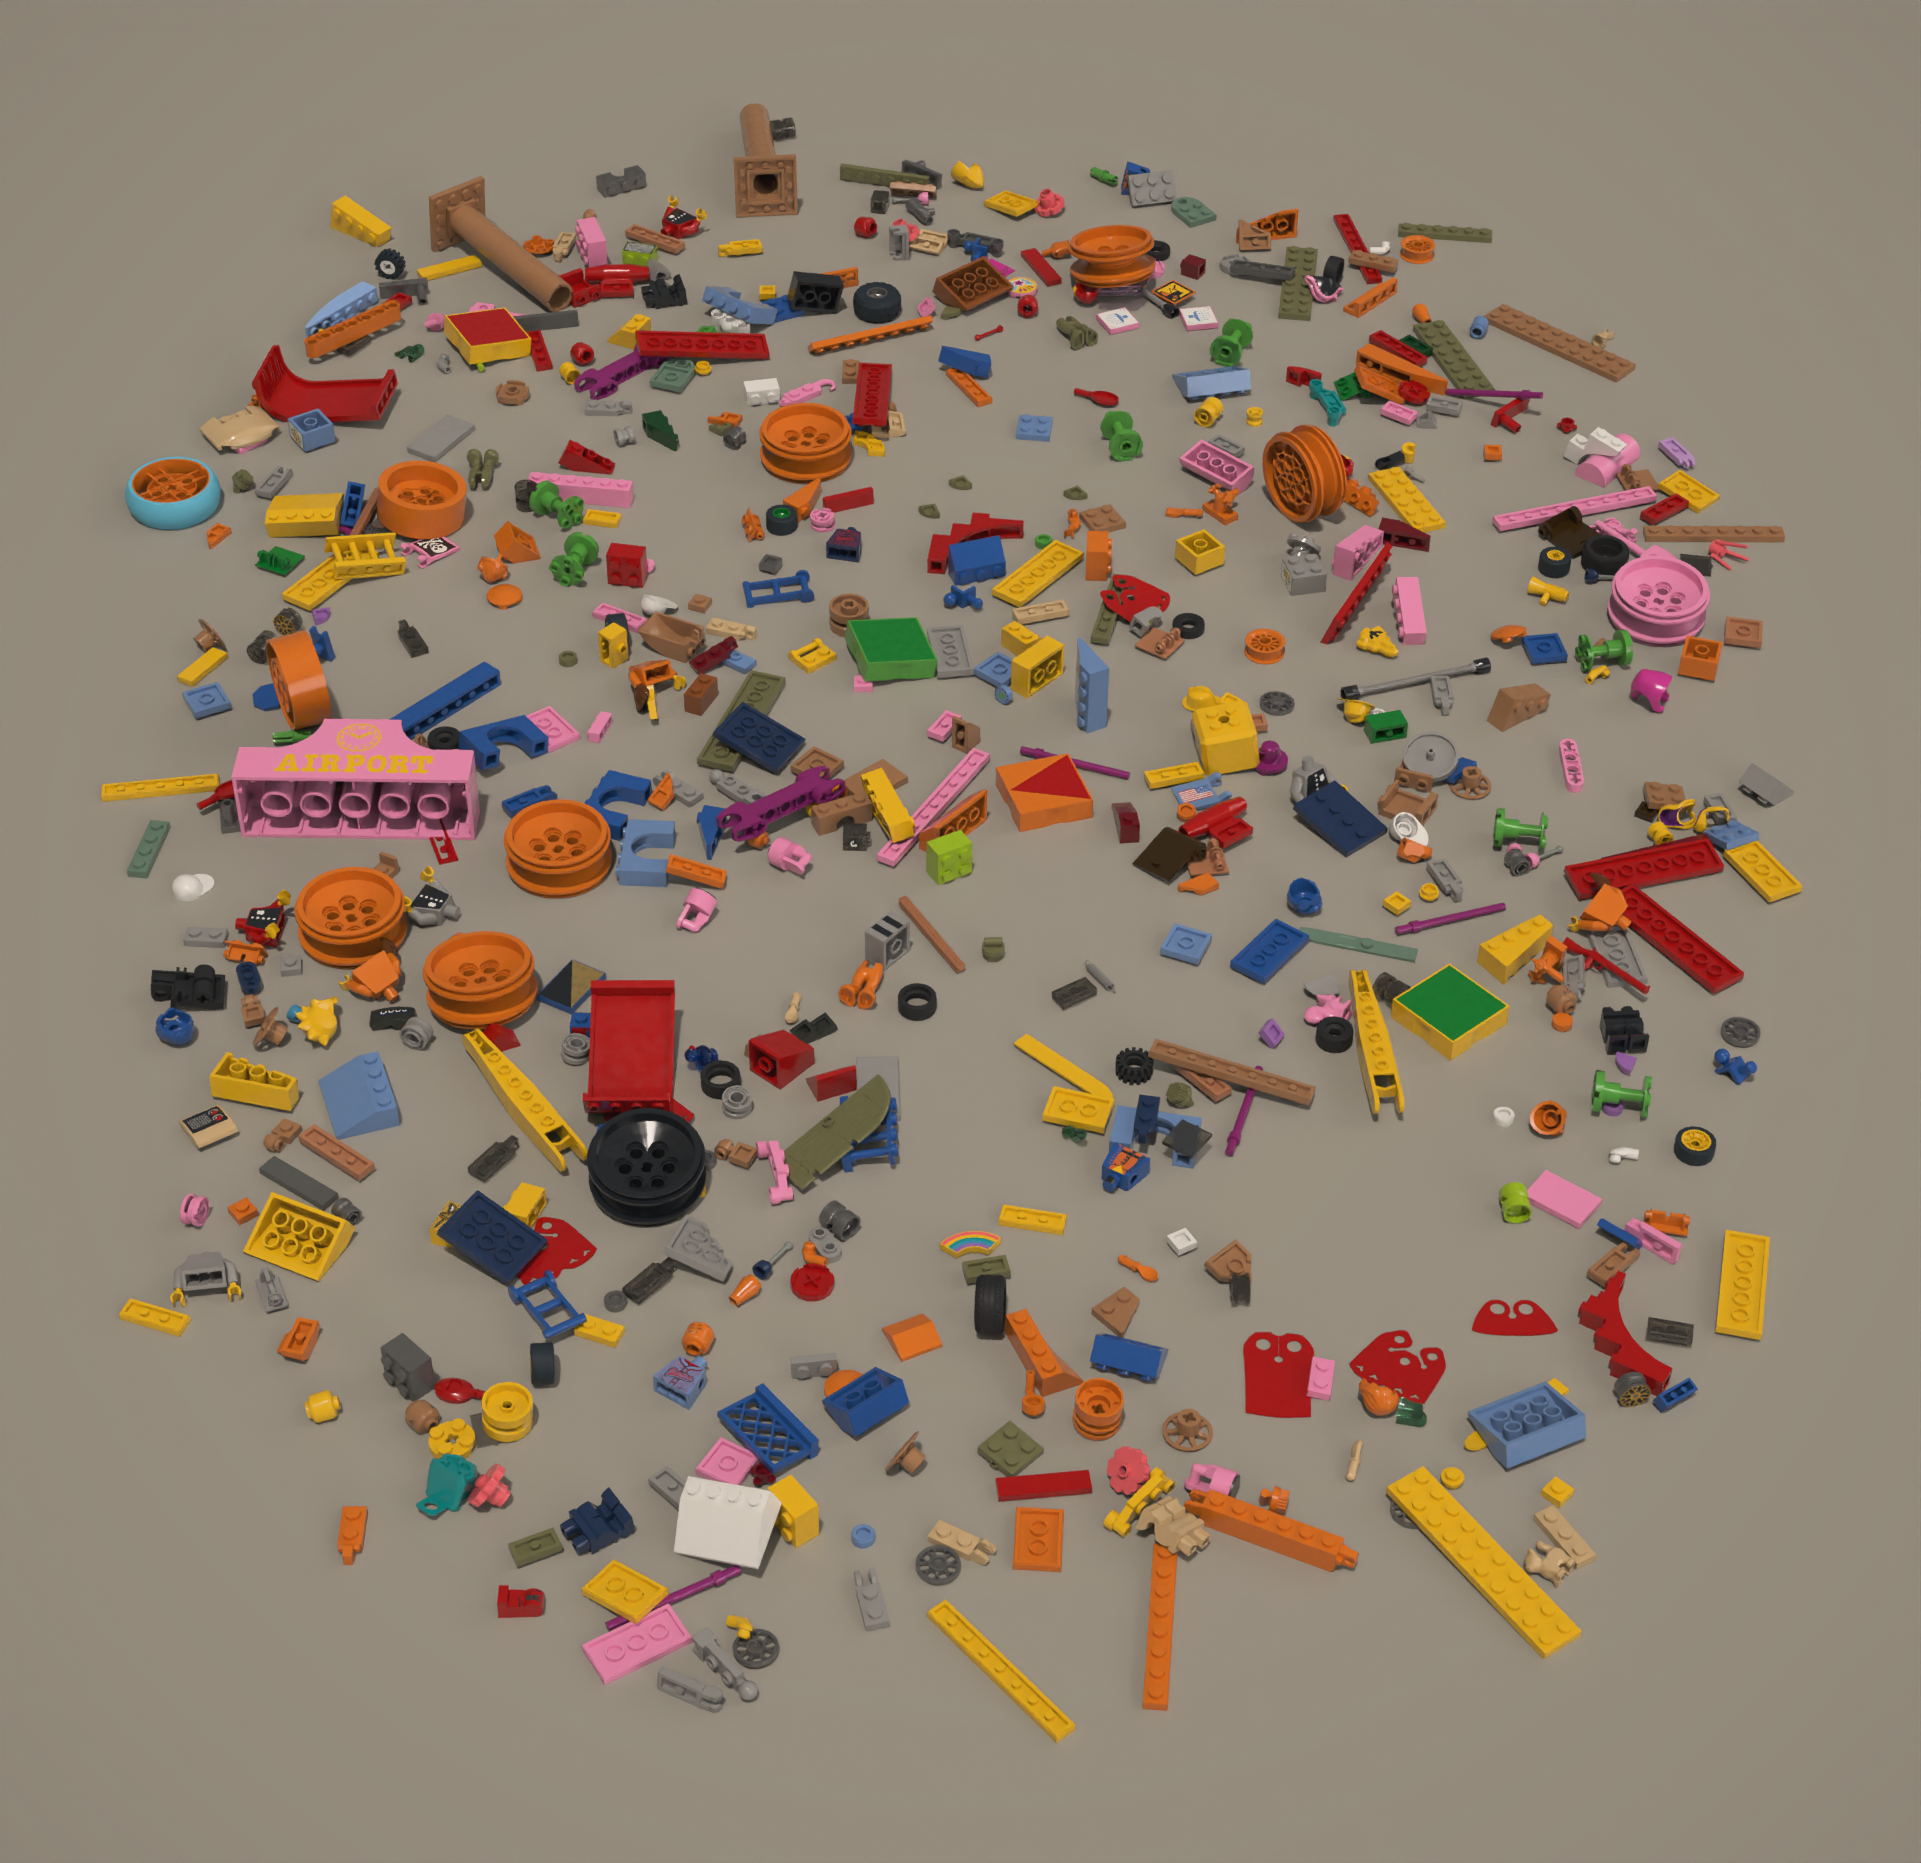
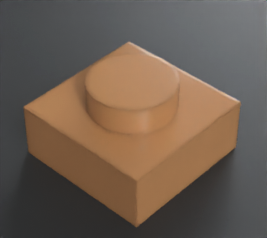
[688,594,712,614]

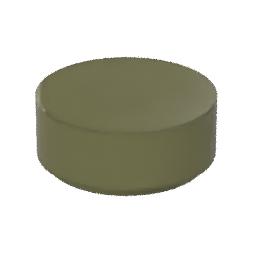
[559,651,577,667]

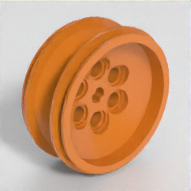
[1068,225,1156,288]
[759,403,852,484]
[1262,424,1347,523]
[504,799,612,898]
[294,867,408,969]
[423,931,538,1029]

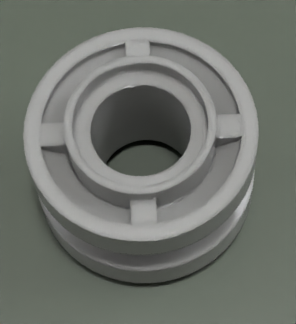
[399,1017,433,1050]
[561,1033,590,1065]
[722,1085,752,1119]

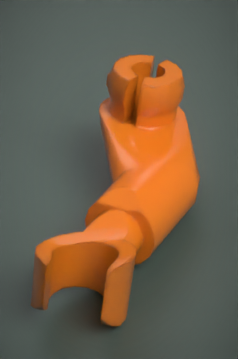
[1064,509,1081,538]

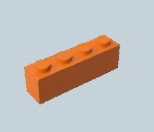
[1005,1309,1084,1397]

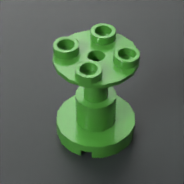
[1210,318,1253,367]
[1100,411,1143,462]
[529,480,584,529]
[549,532,599,587]
[1575,629,1633,671]
[1493,808,1548,851]
[1591,1070,1652,1118]

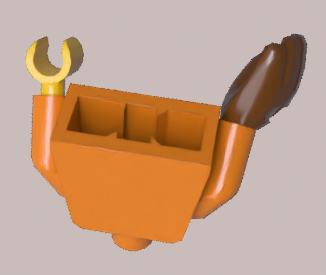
[628,660,686,712]
[1568,873,1632,932]
[338,937,401,1002]

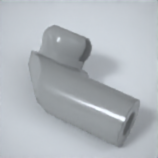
[436,353,451,374]

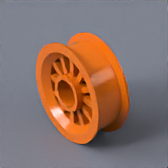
[1400,235,1435,264]
[1244,628,1285,664]

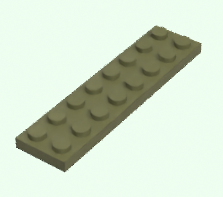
[1278,246,1318,321]
[1413,320,1495,399]
[697,670,786,772]

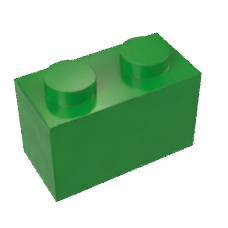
[1364,710,1408,744]

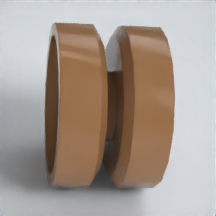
[829,593,869,637]

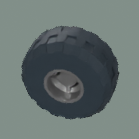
[853,282,901,323]

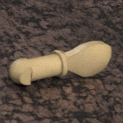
[785,992,801,1024]
[1345,1440,1363,1481]

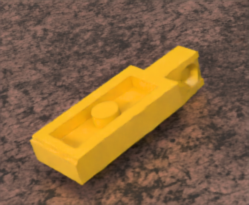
[718,239,763,257]

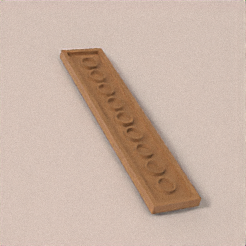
[1484,304,1636,383]

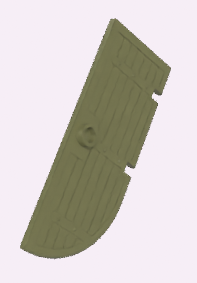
[784,1074,890,1190]

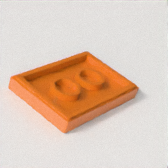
[1354,365,1405,405]
[1013,1507,1064,1572]

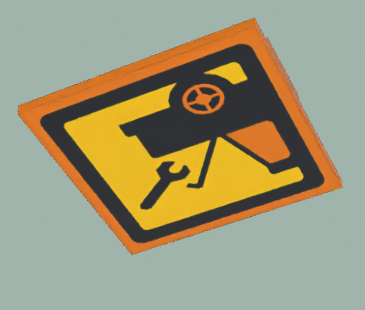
[1151,280,1196,305]

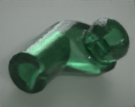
[1062,1125,1087,1143]

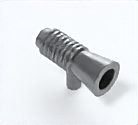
[906,197,935,225]

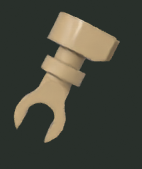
[1592,328,1615,348]

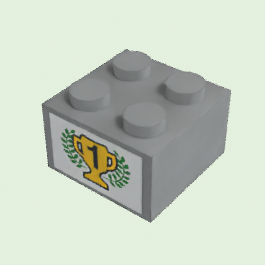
[1281,554,1327,596]

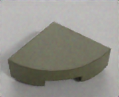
[941,306,961,319]
[709,423,733,437]
[949,475,972,490]
[1063,485,1088,500]
[918,504,940,519]

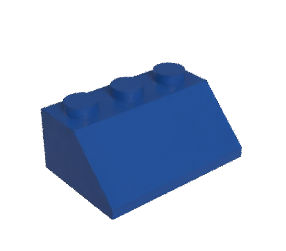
[948,535,1006,586]
[1090,1333,1169,1381]
[822,1367,909,1437]

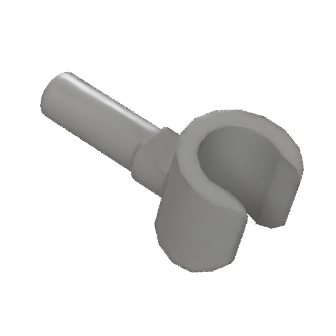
[1404,465,1425,483]

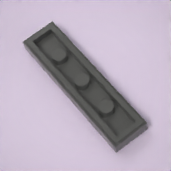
[1230,259,1295,280]
[513,310,579,332]
[259,1156,339,1211]

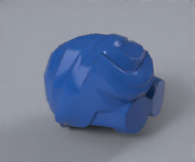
[1287,877,1323,915]
[155,1007,194,1046]

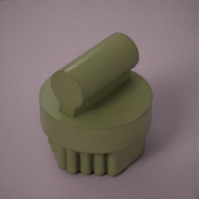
[232,469,253,493]
[982,937,1005,962]
[1166,1082,1194,1107]

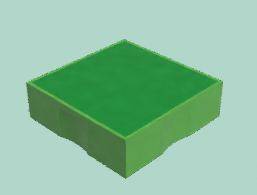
[845,617,937,681]

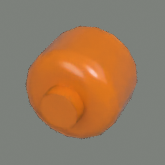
[748,831,769,849]

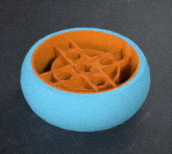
[125,457,221,530]

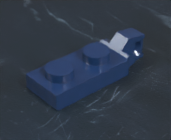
[1134,1094,1160,1143]

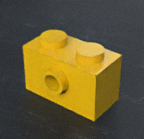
[598,622,629,669]

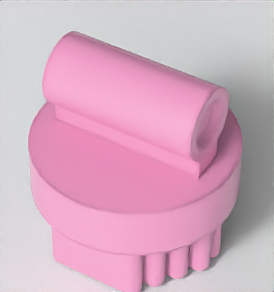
[425,313,445,332]

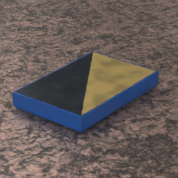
[537,959,606,1014]

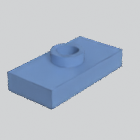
[720,650,756,674]

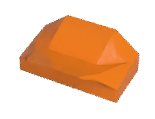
[276,1317,320,1361]

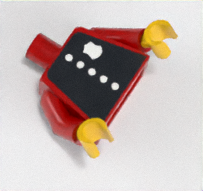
[661,195,707,239]
[235,890,291,947]

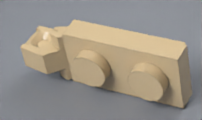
[552,232,577,262]
[706,618,757,641]

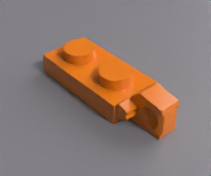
[337,1506,367,1565]

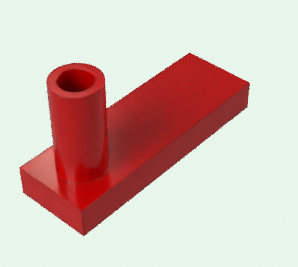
[1491,398,1530,434]

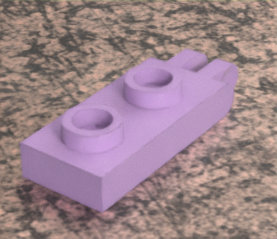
[1658,437,1696,468]

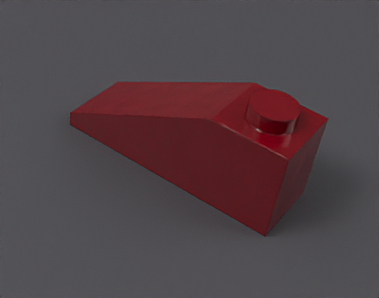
[1379,517,1431,552]
[1112,802,1140,844]

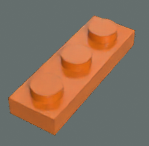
[665,854,727,889]

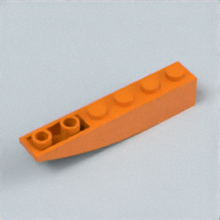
[1356,343,1448,395]

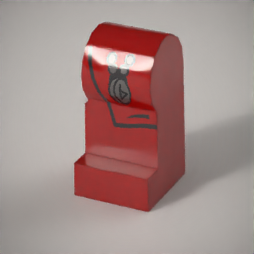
[497,1585,544,1618]

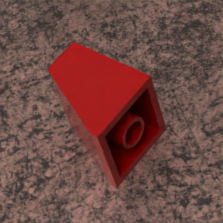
[749,1029,815,1090]

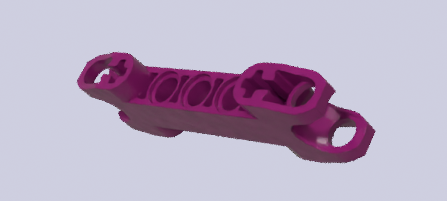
[574,344,675,400]
[716,766,846,842]

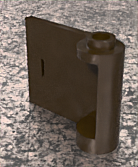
[1538,506,1601,558]
[1132,827,1207,882]

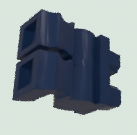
[560,1487,635,1555]

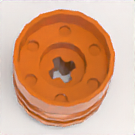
[1072,1378,1124,1441]

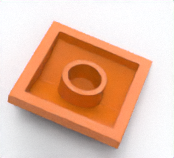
[882,1313,942,1362]

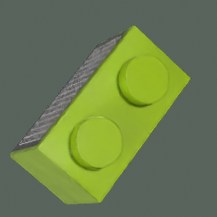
[622,241,658,266]

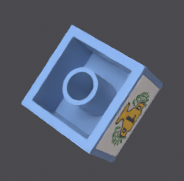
[288,408,336,452]

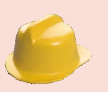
[1182,685,1221,711]
[1337,697,1375,723]

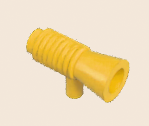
[1527,576,1570,606]

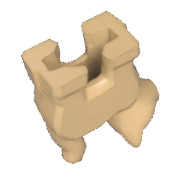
[1524,1540,1576,1588]

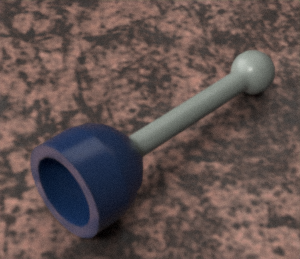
[1585,568,1614,583]
[752,1241,793,1280]

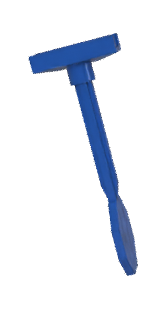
[252,626,336,711]

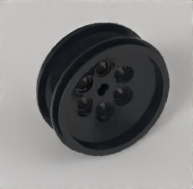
[587,1108,706,1226]

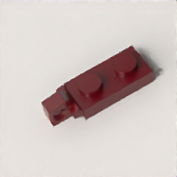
[689,636,738,674]

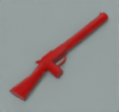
[1563,937,1650,995]

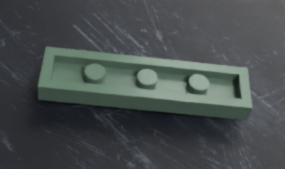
[127,820,170,878]

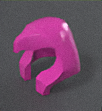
[1630,669,1672,713]

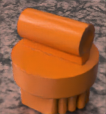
[1259,1486,1290,1514]

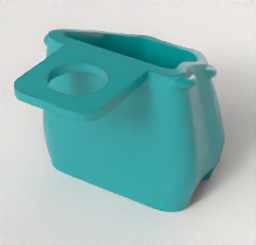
[416,1454,477,1516]

